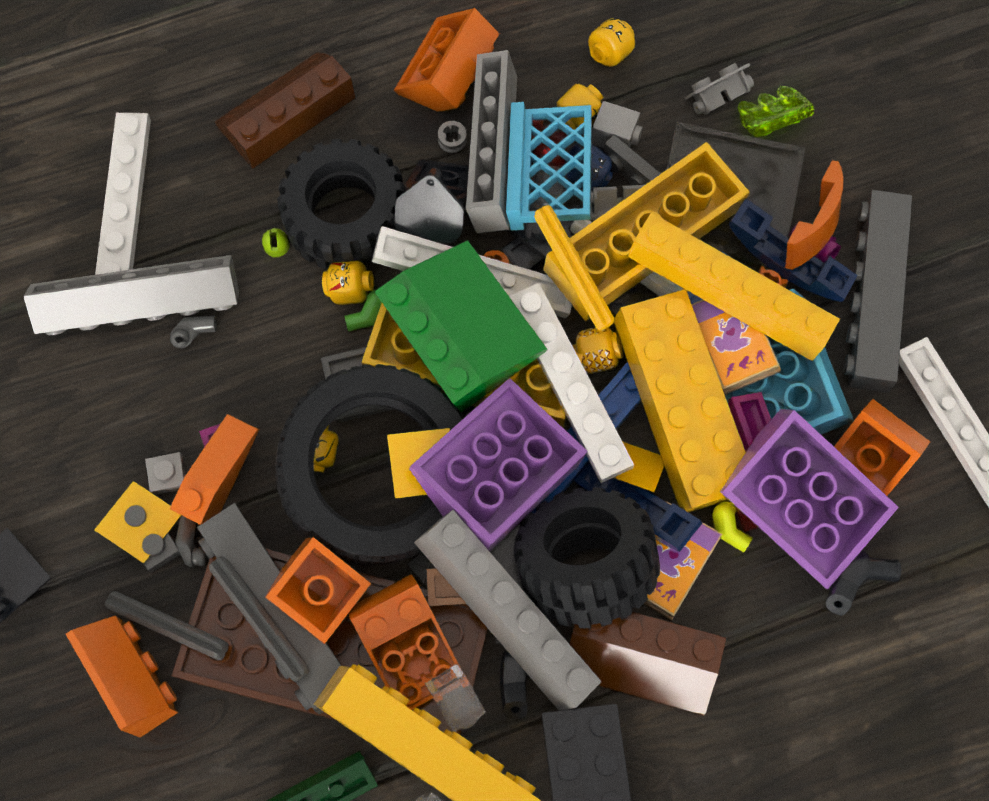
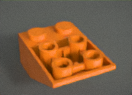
[348,574,467,710]

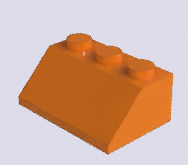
[394,8,499,112]
[66,616,178,737]

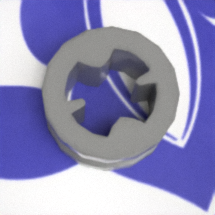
[438,121,467,153]

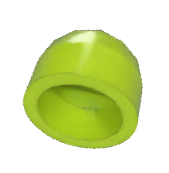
[262,228,290,257]

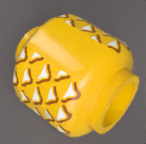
[572,327,623,374]

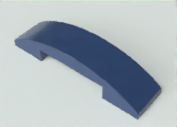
[729,198,858,302]
[574,462,702,552]

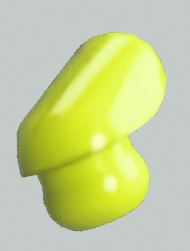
[712,501,753,553]

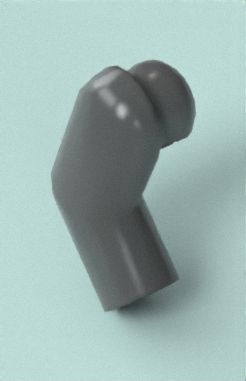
[170,315,217,348]
[175,516,208,568]

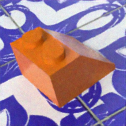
[834,399,930,496]
[265,537,371,644]

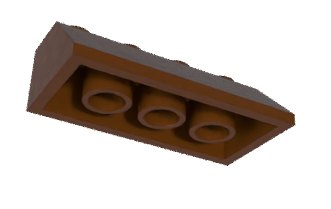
[215,52,355,169]
[570,612,726,716]

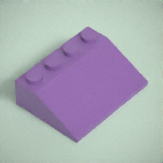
[409,378,588,552]
[720,409,899,589]

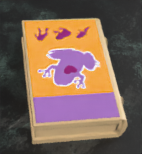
[692,300,781,395]
[644,502,723,621]

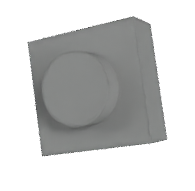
[145,452,186,495]

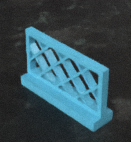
[506,102,592,231]

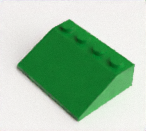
[375,240,548,412]

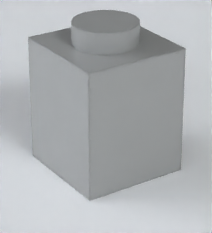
[592,101,643,148]

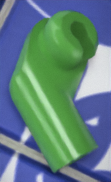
[344,290,382,332]

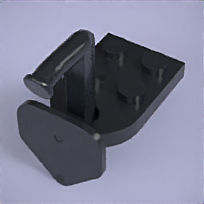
[395,159,469,243]

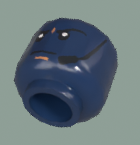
[563,144,613,191]

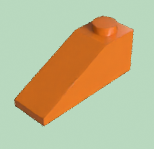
[170,414,260,525]

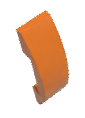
[785,160,843,270]

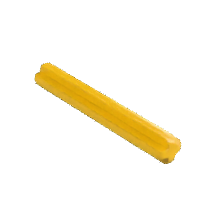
[534,205,614,330]

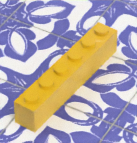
[628,213,840,361]

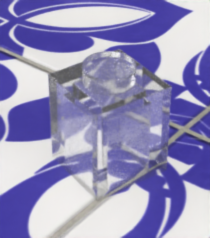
[425,664,486,732]

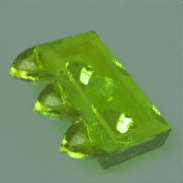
[738,86,814,138]

